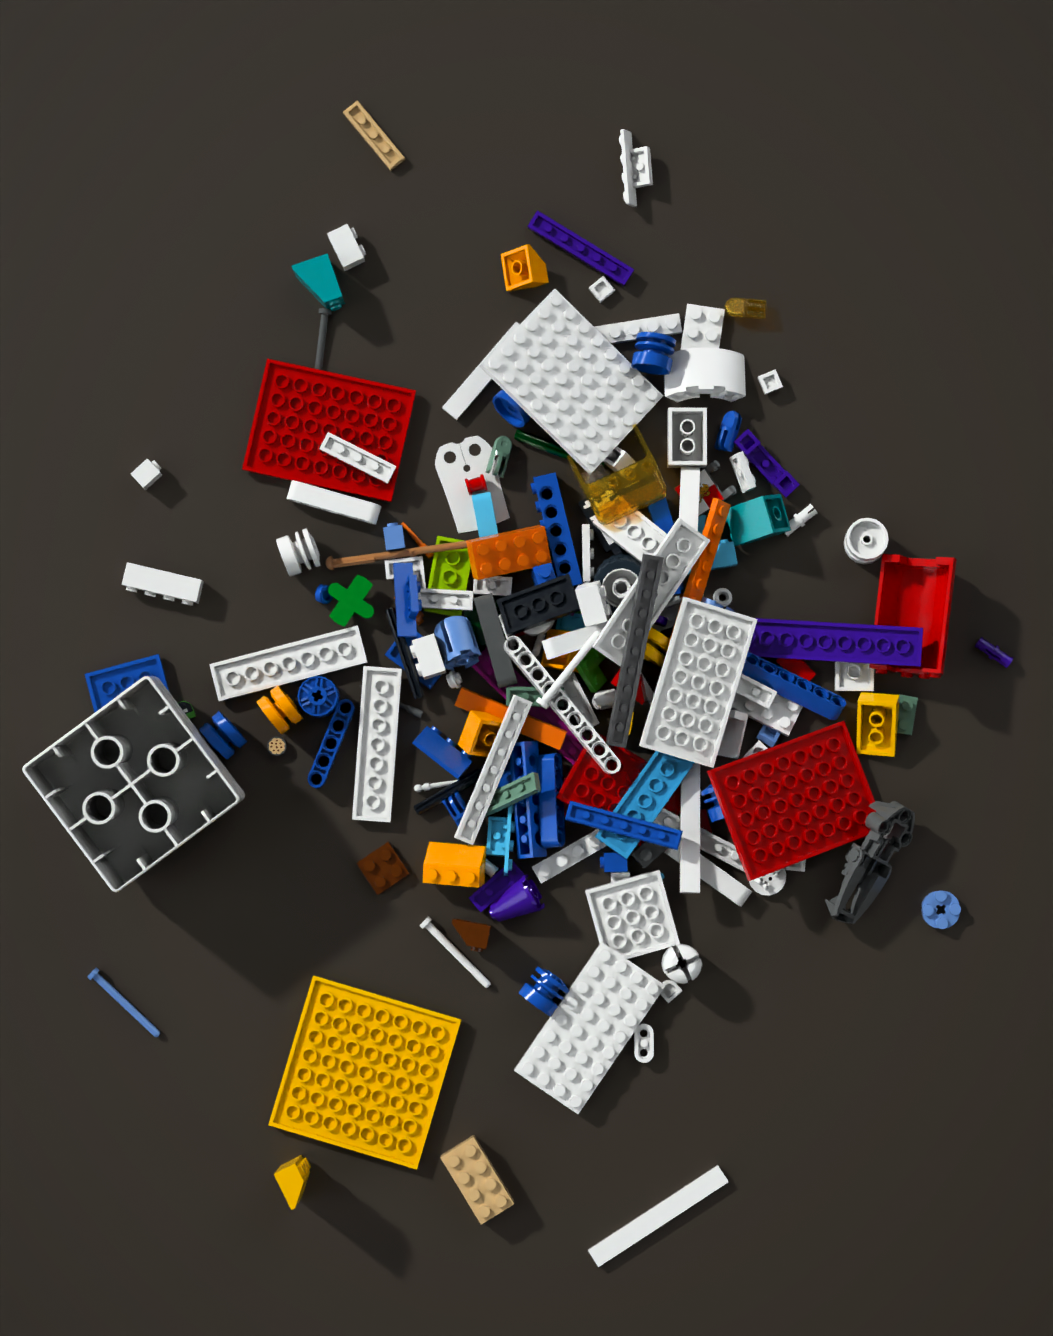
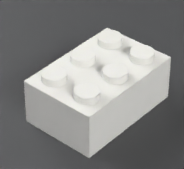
[667,408,707,468]

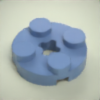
[921,890,961,929]

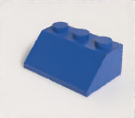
[412,726,473,780]

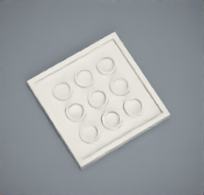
[585,869,680,959]

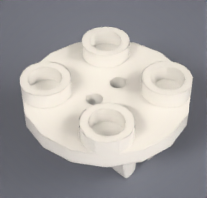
[749,868,786,896]

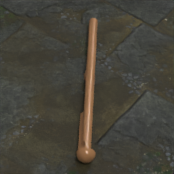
[326,541,467,570]

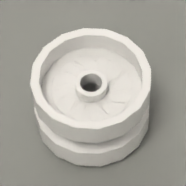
[844,518,889,564]

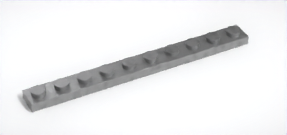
[606,553,664,748]

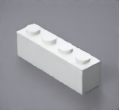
[121,562,204,606]

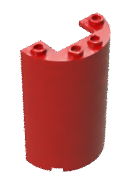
[869,554,957,679]

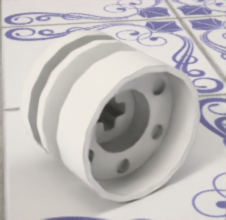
[276,528,321,577]

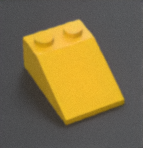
[856,692,899,757]

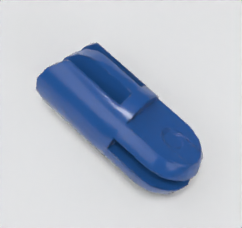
[714,411,742,452]
[442,792,467,826]

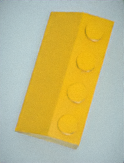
[274,1155,311,1210]

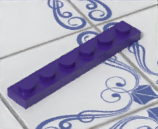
[527,210,634,287]

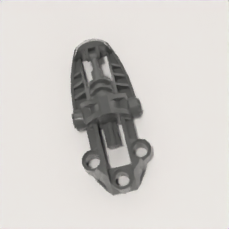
[825,801,915,924]

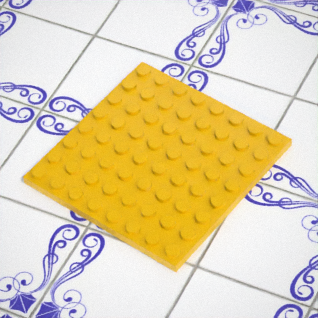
[268,975,461,1170]

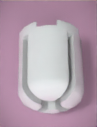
[661,943,702,984]

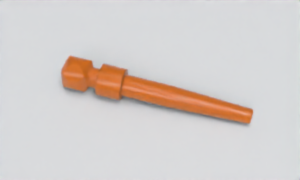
[401,522,434,558]

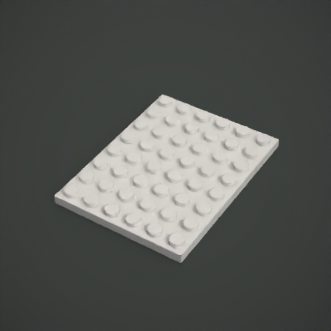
[479,289,663,475]

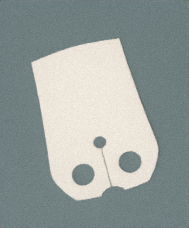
[435,436,510,533]

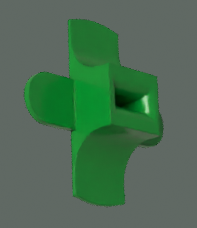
[328,574,374,627]

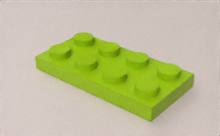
[424,536,471,616]

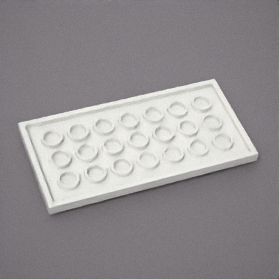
[639,597,758,768]
[514,941,665,1114]

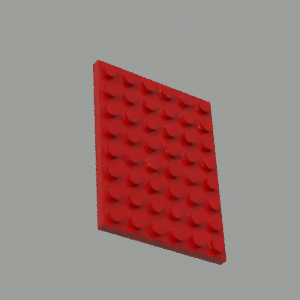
[242,358,416,503]
[707,721,876,881]

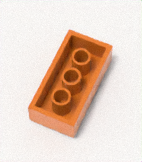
[466,525,552,580]

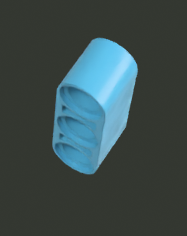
[471,492,498,538]

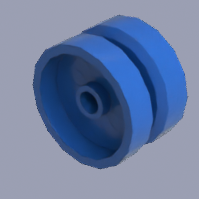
[492,390,530,428]
[199,711,248,760]

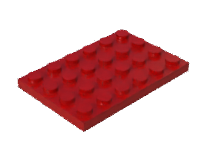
[556,732,680,846]

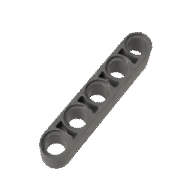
[473,593,517,689]

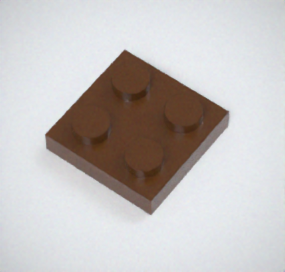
[356,842,410,895]

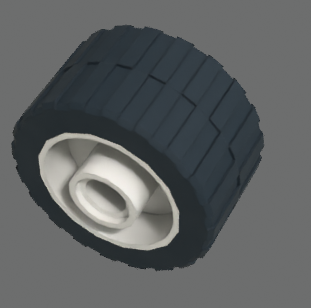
[593,554,641,614]

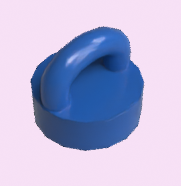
[315,584,333,604]

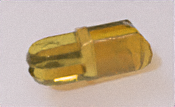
[725,297,766,319]

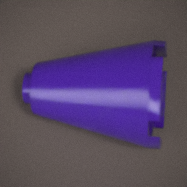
[489,875,545,922]

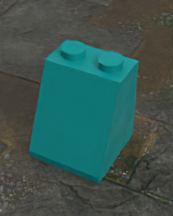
[291,253,345,311]
[726,494,791,546]

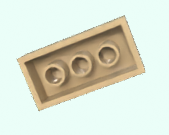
[440,1135,514,1225]

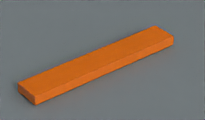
[455,687,568,750]

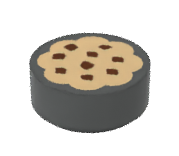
[267,737,287,756]

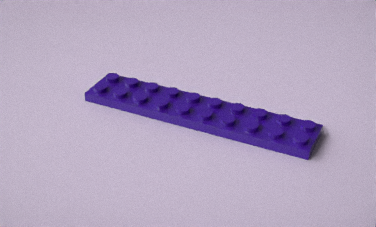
[748,618,923,667]

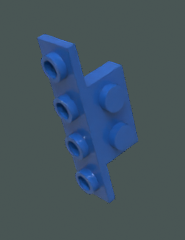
[393,563,422,637]

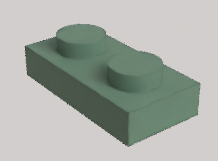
[897,694,918,736]

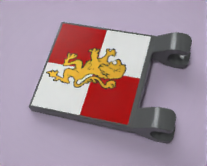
[674,460,737,517]

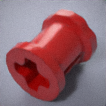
[465,474,488,495]

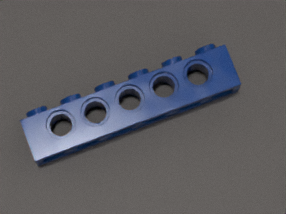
[530,472,583,587]
[510,741,547,859]

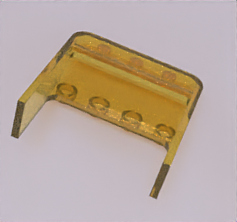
[567,424,667,525]

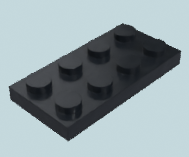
[497,573,580,636]

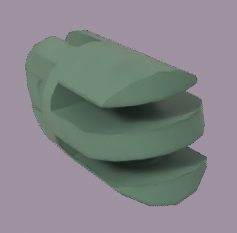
[485,436,512,478]

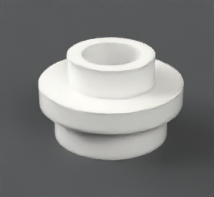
[713,588,732,607]
[446,671,462,689]

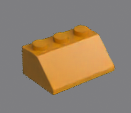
[423,841,486,888]

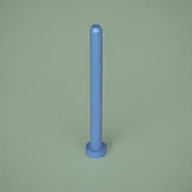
[87,967,161,1038]

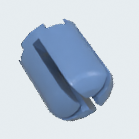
[434,616,481,671]

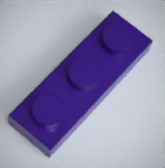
[469,862,525,912]

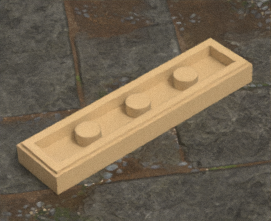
[343,100,405,171]

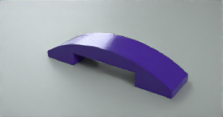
[734,429,800,498]

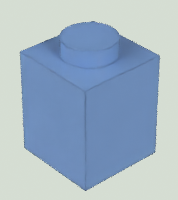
[383,523,406,551]

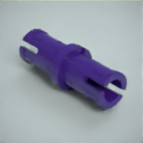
[974,637,1013,668]

